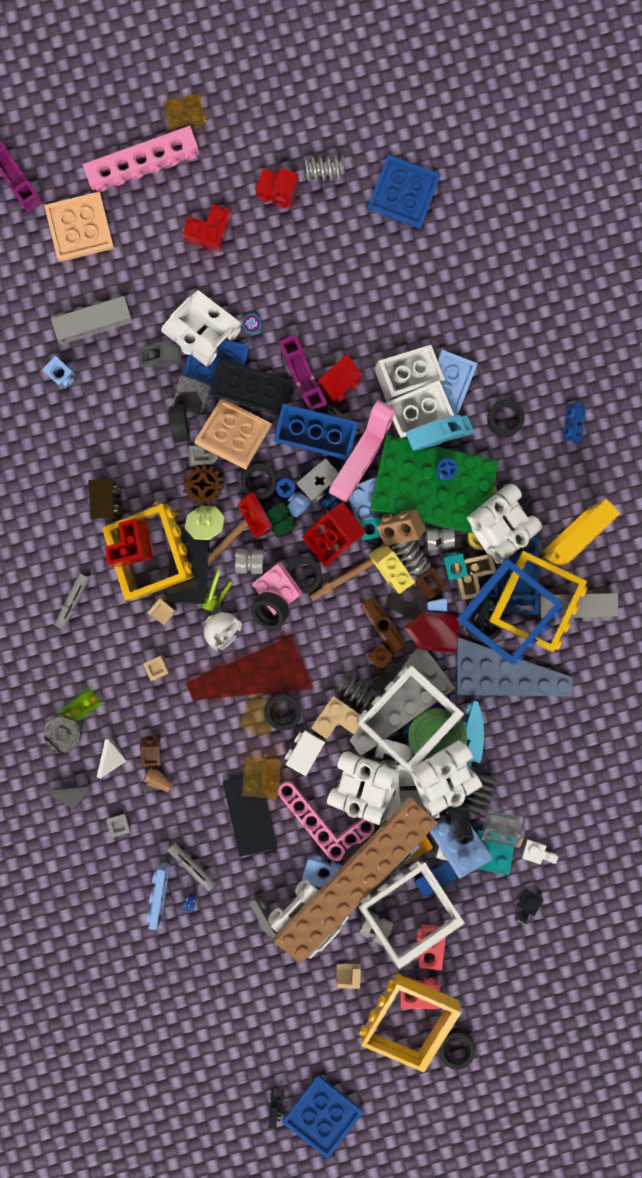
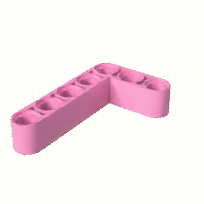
[329,400,396,502]
[278,781,375,861]

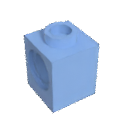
[42,356,76,389]

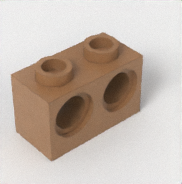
[376,510,426,546]

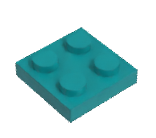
[476,829,516,875]

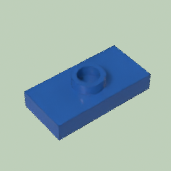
[414,860,457,898]

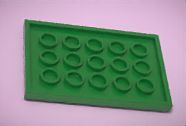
[369,435,499,535]

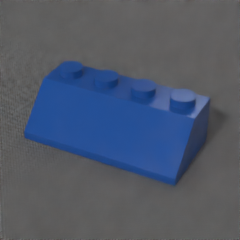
[274,404,358,460]

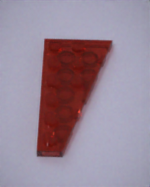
[186,636,314,700]

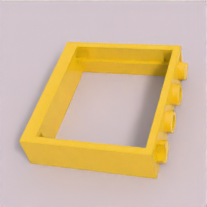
[540,499,620,567]
[102,504,194,601]
[488,551,588,652]
[359,973,461,1072]

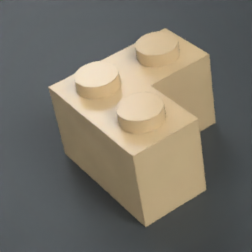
[452,554,496,601]
[311,695,361,739]

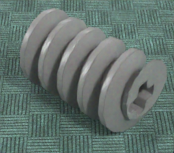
[305,155,344,182]
[392,540,431,575]

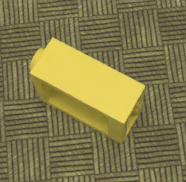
[368,544,415,594]

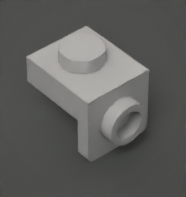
[187,446,218,466]

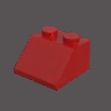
[318,354,362,404]

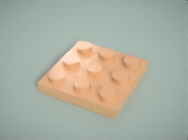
[44,191,114,262]
[195,400,272,469]

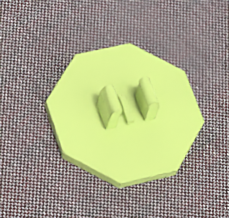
[185,506,225,540]

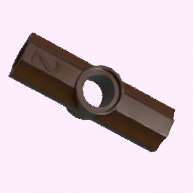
[360,597,406,654]

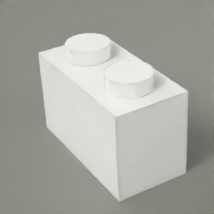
[284,730,325,776]

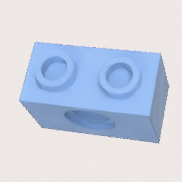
[301,855,342,888]

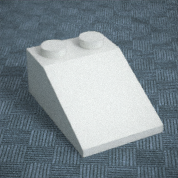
[374,345,445,402]
[386,380,454,439]

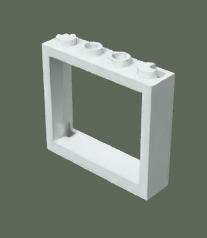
[358,666,464,773]
[358,861,465,969]

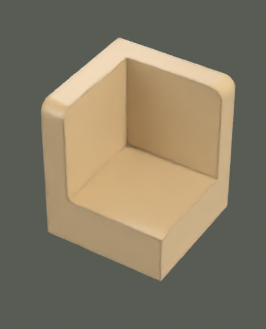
[148,598,177,626]
[143,655,172,681]
[336,963,361,989]

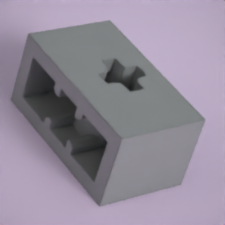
[296,458,339,502]

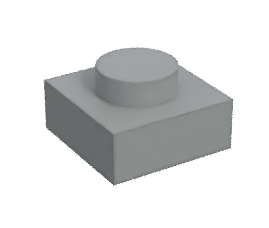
[106,813,131,838]

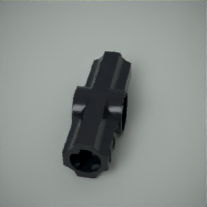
[445,803,474,845]

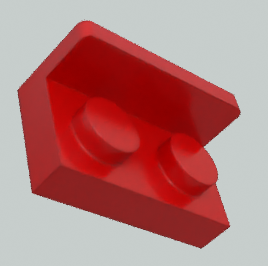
[237,493,272,538]

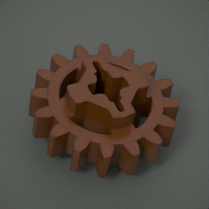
[182,464,224,507]

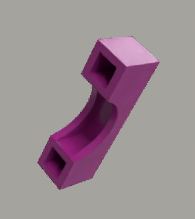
[0,140,43,213]
[278,334,327,412]

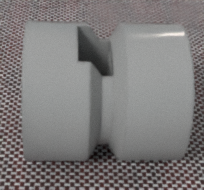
[425,525,455,551]
[235,549,264,574]
[358,910,393,946]

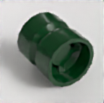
[265,502,298,538]

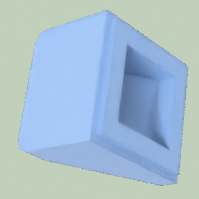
[426,598,447,613]

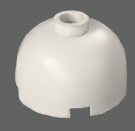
[204,612,242,651]

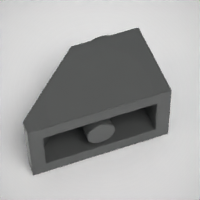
[139,341,181,368]

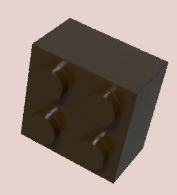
[88,478,123,522]

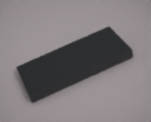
[209,359,292,417]
[166,527,210,604]
[222,772,277,857]

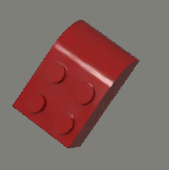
[302,502,367,567]

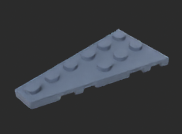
[456,638,572,697]

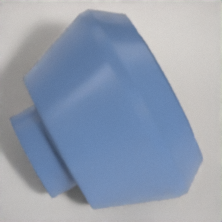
[287,493,312,517]

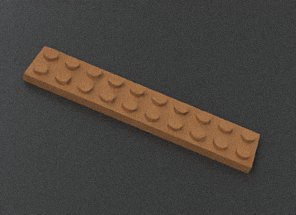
[272,797,438,964]

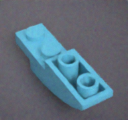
[406,415,474,451]
[462,700,484,769]

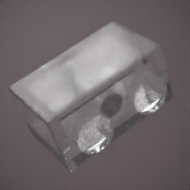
[482,810,525,848]

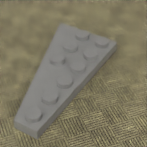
[350,648,455,757]

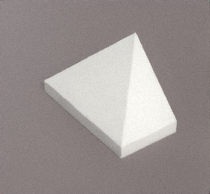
[97,738,126,778]

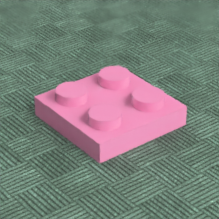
[252,562,303,615]

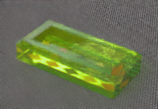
[59,689,102,726]

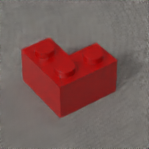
[255,168,299,209]
[182,204,232,253]
[105,518,153,567]

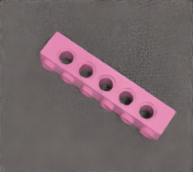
[82,126,199,192]

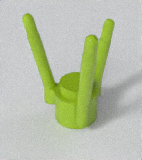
[200,569,232,612]

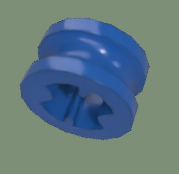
[183,893,197,913]

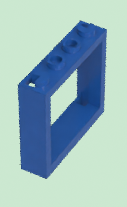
[457,559,563,665]

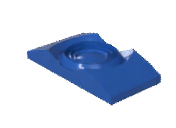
[499,538,539,614]

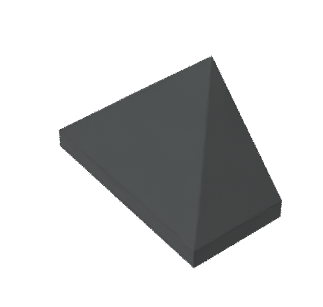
[49,785,91,809]

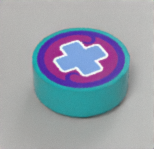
[242,314,261,334]

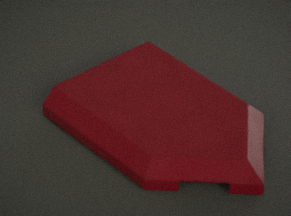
[403,611,459,653]

